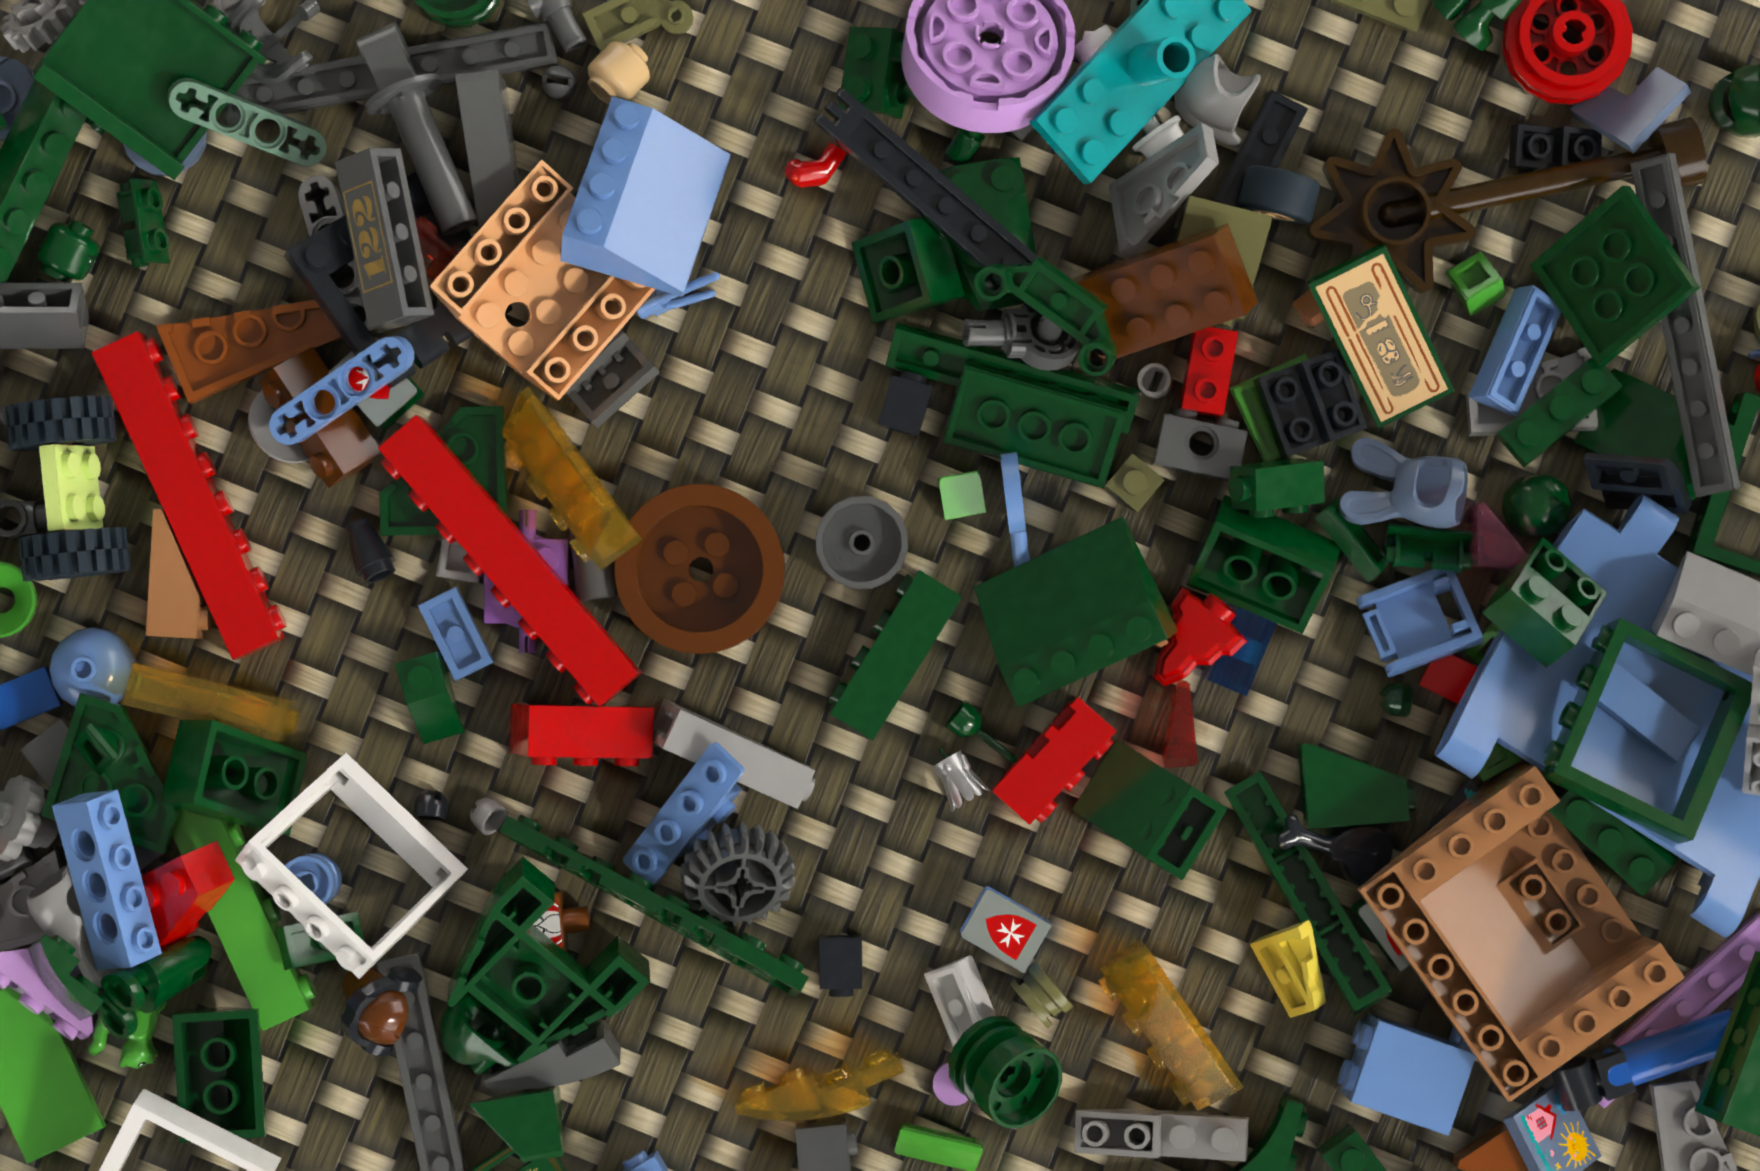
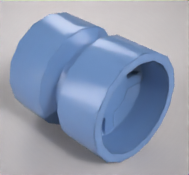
[285,853,342,904]

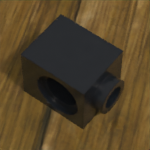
[878,371,933,438]
[819,935,862,997]

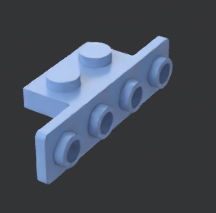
[623,742,745,887]

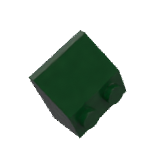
[851,218,965,323]

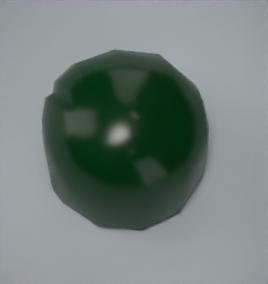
[1502,474,1572,538]

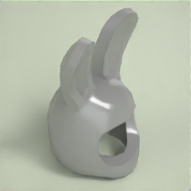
[26,865,117,989]

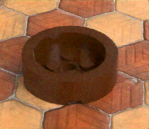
[615,484,786,654]

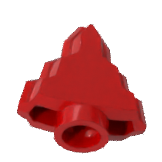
[1153,587,1248,686]

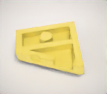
[1250,920,1326,1018]

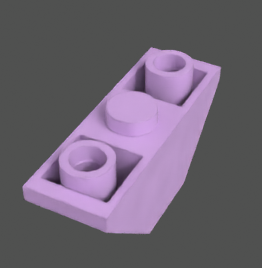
[0,948,93,1041]

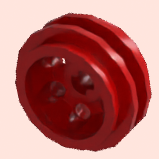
[1502,0,1633,105]

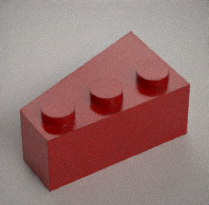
[991,696,1117,825]
[509,703,654,766]
[141,841,235,950]

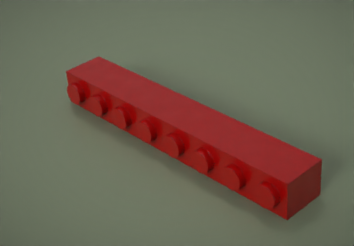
[91,331,287,660]
[378,415,642,707]

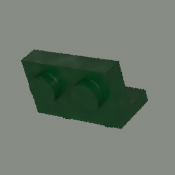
[839,26,908,119]

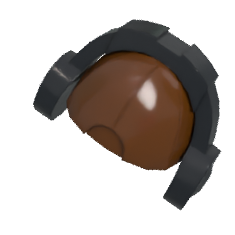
[340,966,422,1056]

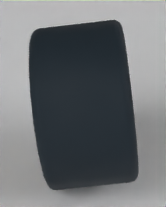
[1238,165,1320,225]

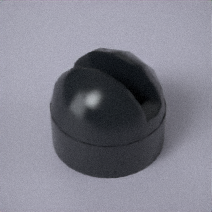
[413,789,448,820]

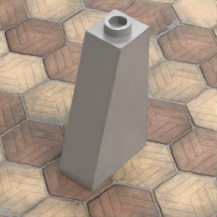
[653,699,815,809]

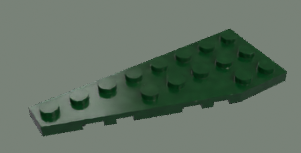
[500,814,809,997]

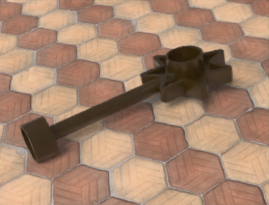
[1307,117,1707,294]

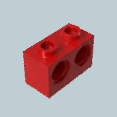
[1178,327,1238,418]

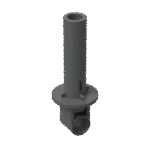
[356,22,478,236]

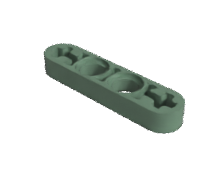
[167,77,327,166]

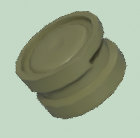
[1010,961,1074,1028]

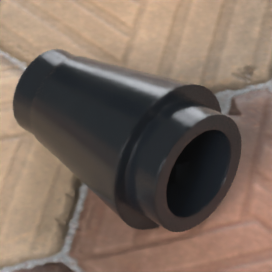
[345,518,396,584]

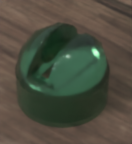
[1379,682,1413,717]

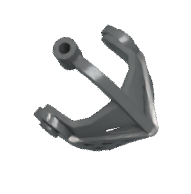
[226,0,320,84]

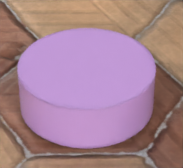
[933,1063,968,1106]

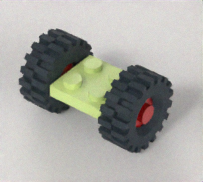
[4,396,131,581]

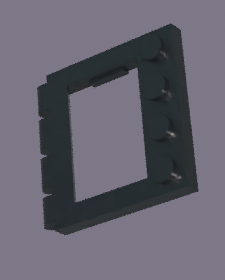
[284,171,512,388]

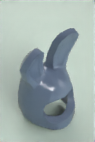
[1338,437,1468,528]

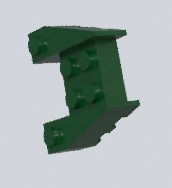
[447,857,650,1063]

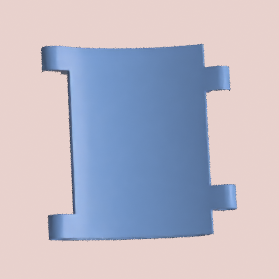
[1435,494,1760,938]

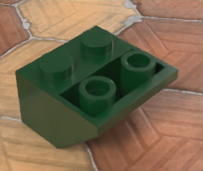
[1482,537,1608,668]

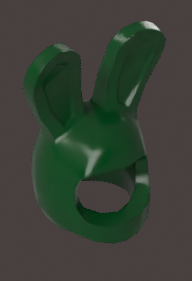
[1708,64,1760,138]

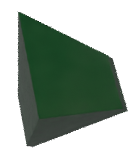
[469,1085,564,1162]

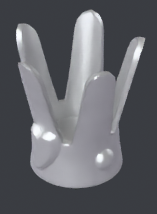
[932,747,990,812]

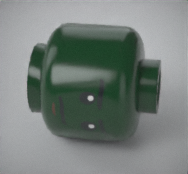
[37,219,100,283]

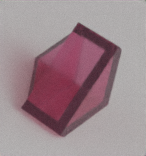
[1468,501,1527,572]

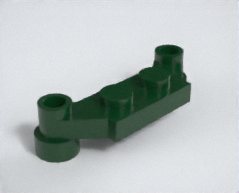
[974,256,1117,376]

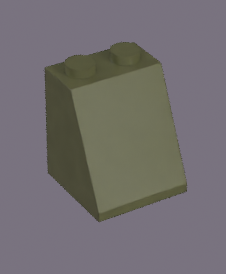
[1174,196,1273,328]

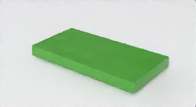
[0,986,107,1164]

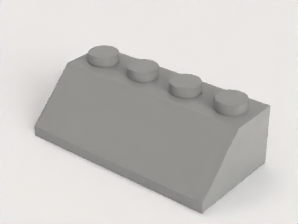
[1651,550,1760,676]

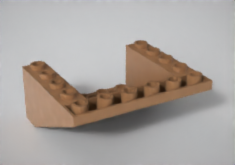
[1357,763,1685,1102]

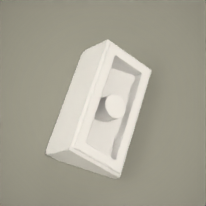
[924,955,996,1047]

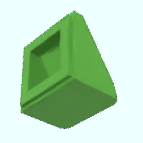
[1445,251,1506,316]
[937,470,986,520]

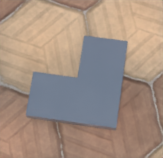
[1570,67,1691,154]

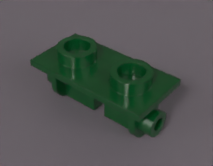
[116,178,170,268]
[1382,524,1473,573]

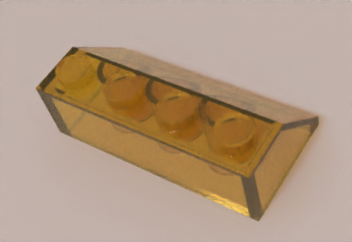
[501,386,643,570]
[1098,939,1243,1111]

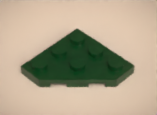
[379,406,508,536]
[41,693,179,854]

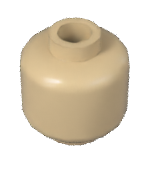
[588,41,650,104]

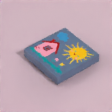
[1503,1083,1602,1171]

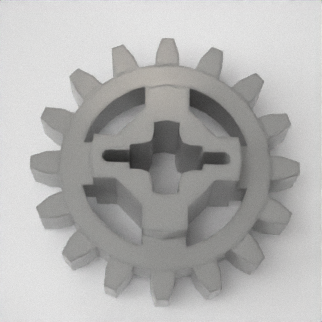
[0,0,85,53]

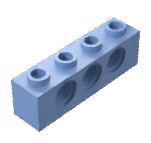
[52,790,162,970]

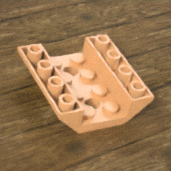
[429,160,655,401]

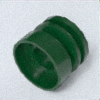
[948,1016,1062,1128]

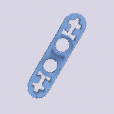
[269,336,414,445]

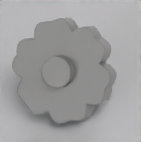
[0,775,58,862]

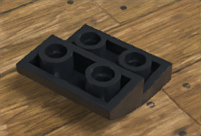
[1253,349,1367,459]

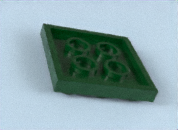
[1530,186,1700,366]

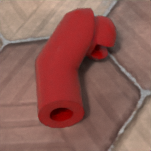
[785,142,847,188]

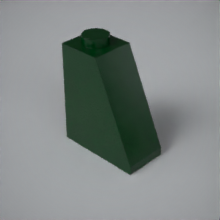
[1297,743,1416,829]

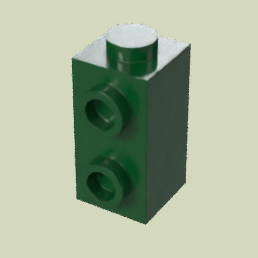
[1229,458,1325,518]

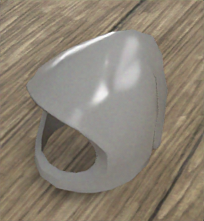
[1174,54,1261,147]

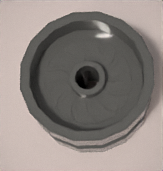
[816,496,908,590]

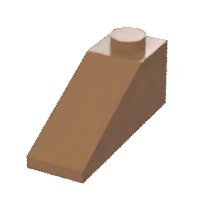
[146,509,212,639]

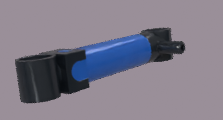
[1551,1007,1734,1111]

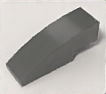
[484,1020,621,1090]

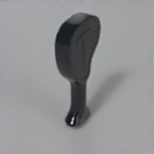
[1276,814,1393,887]

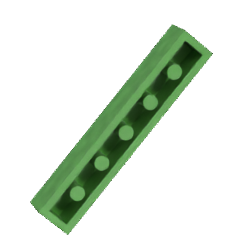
[172,808,317,1031]

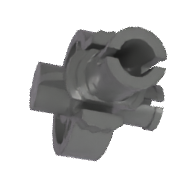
[962,305,1082,371]

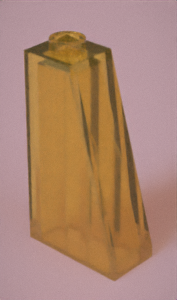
[122,663,300,742]

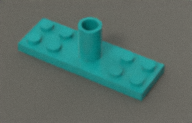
[1029,0,1252,184]

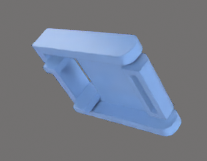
[1356,569,1483,677]

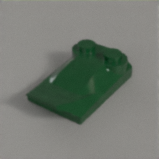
[939,157,1036,312]

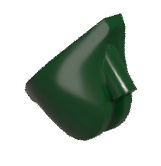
[441,992,519,1076]

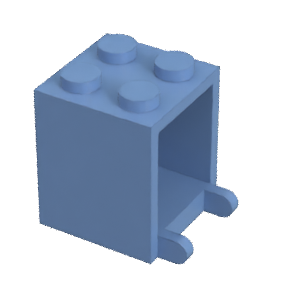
[1337,1012,1476,1136]

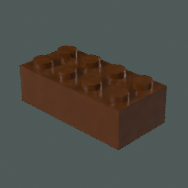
[1072,223,1258,359]

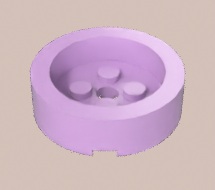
[901,0,1076,133]

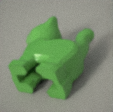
[88,1000,168,1069]

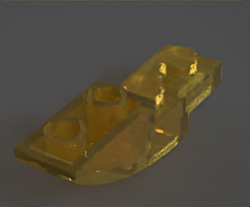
[735,1049,904,1121]

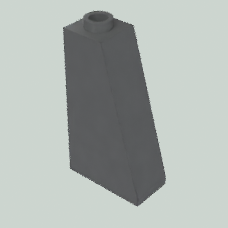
[455,69,519,229]

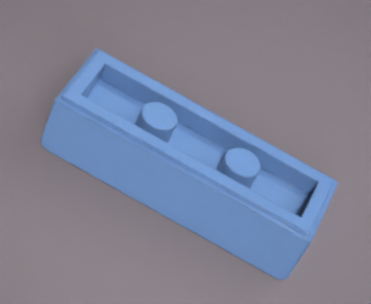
[1469,285,1561,416]

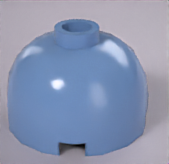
[49,627,138,707]

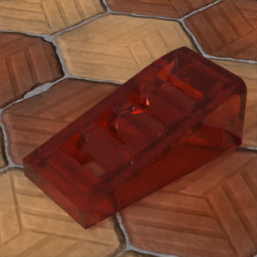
[1161,680,1198,769]

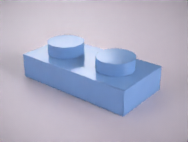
[418,587,494,681]

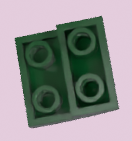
[28,934,104,1021]

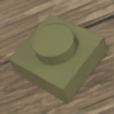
[1105,453,1164,513]

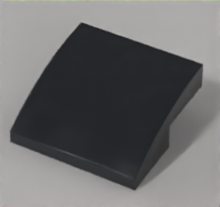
[1583,453,1692,515]

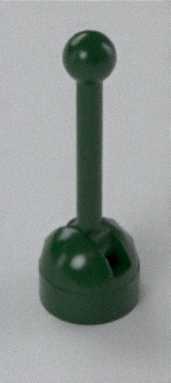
[945,700,1019,764]

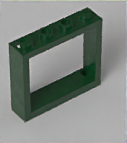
[1684,392,1760,579]
[1542,618,1752,844]

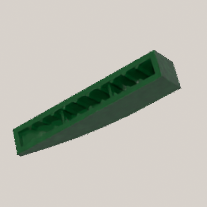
[1224,771,1392,1016]

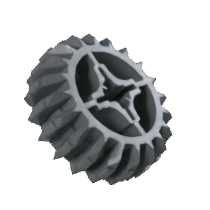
[680,821,795,929]

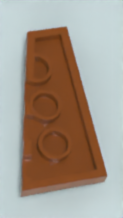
[156,299,343,404]

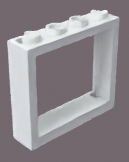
[235,753,468,979]
[99,1089,282,1171]

